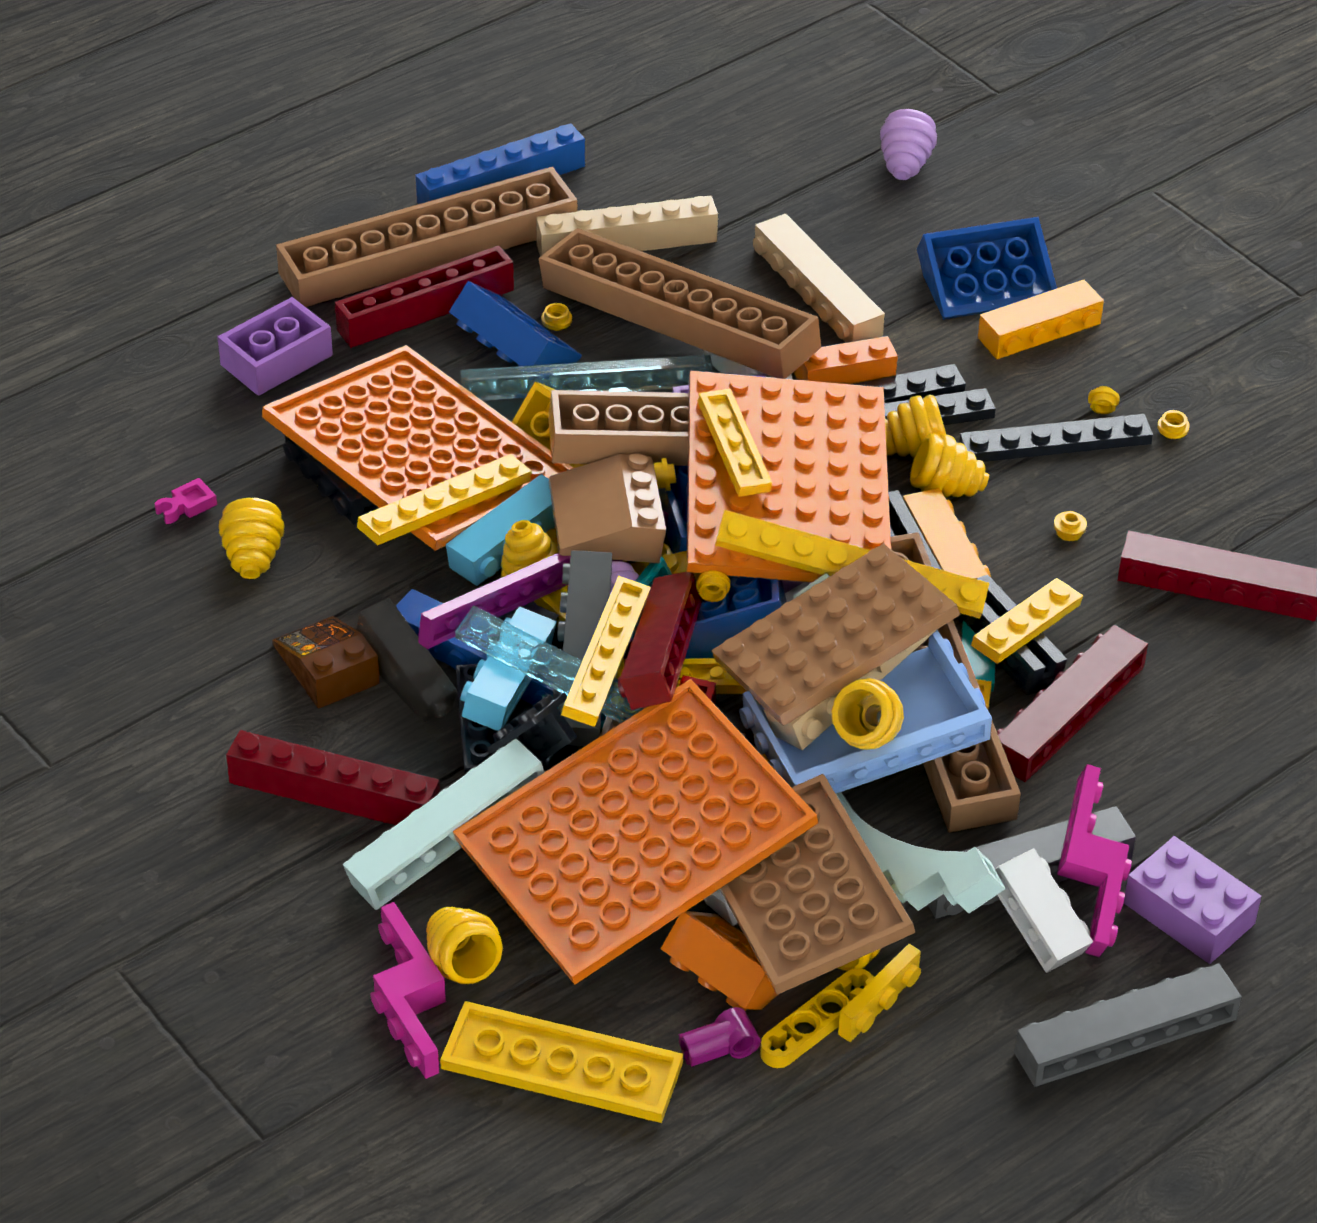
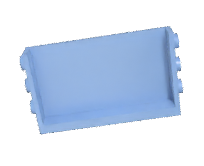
[739,630,992,794]

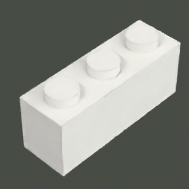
[996,848,1093,973]

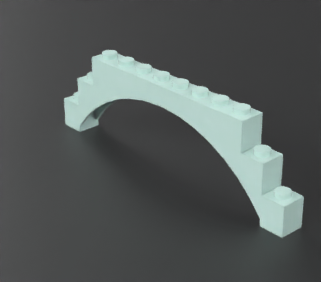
[755,573,1005,913]

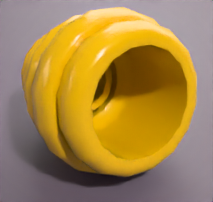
[885,395,946,458]
[910,434,989,498]
[219,498,284,579]
[501,520,559,578]
[831,678,904,750]
[426,907,503,984]

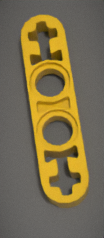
[760,968,874,1068]

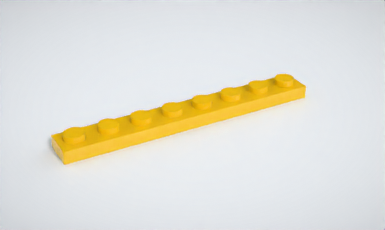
[715,510,989,618]

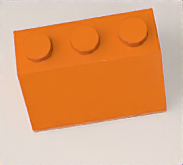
[794,336,898,384]
[660,911,779,1011]

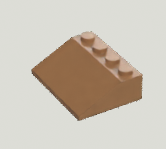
[549,453,666,563]

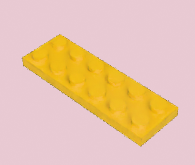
[440,1001,683,1123]

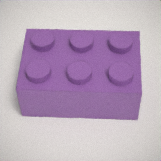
[218,297,333,396]
[1124,836,1261,964]

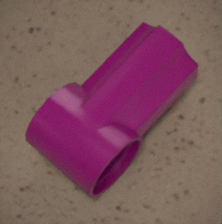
[679,1007,761,1067]

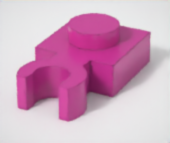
[154,478,217,524]

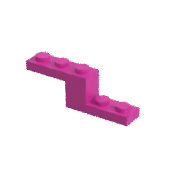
[1057,764,1132,957]
[371,902,446,1079]

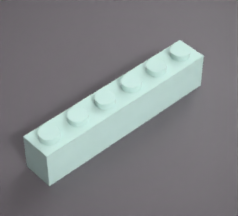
[343,738,544,910]

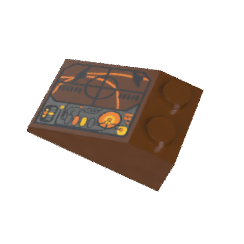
[272,616,380,709]

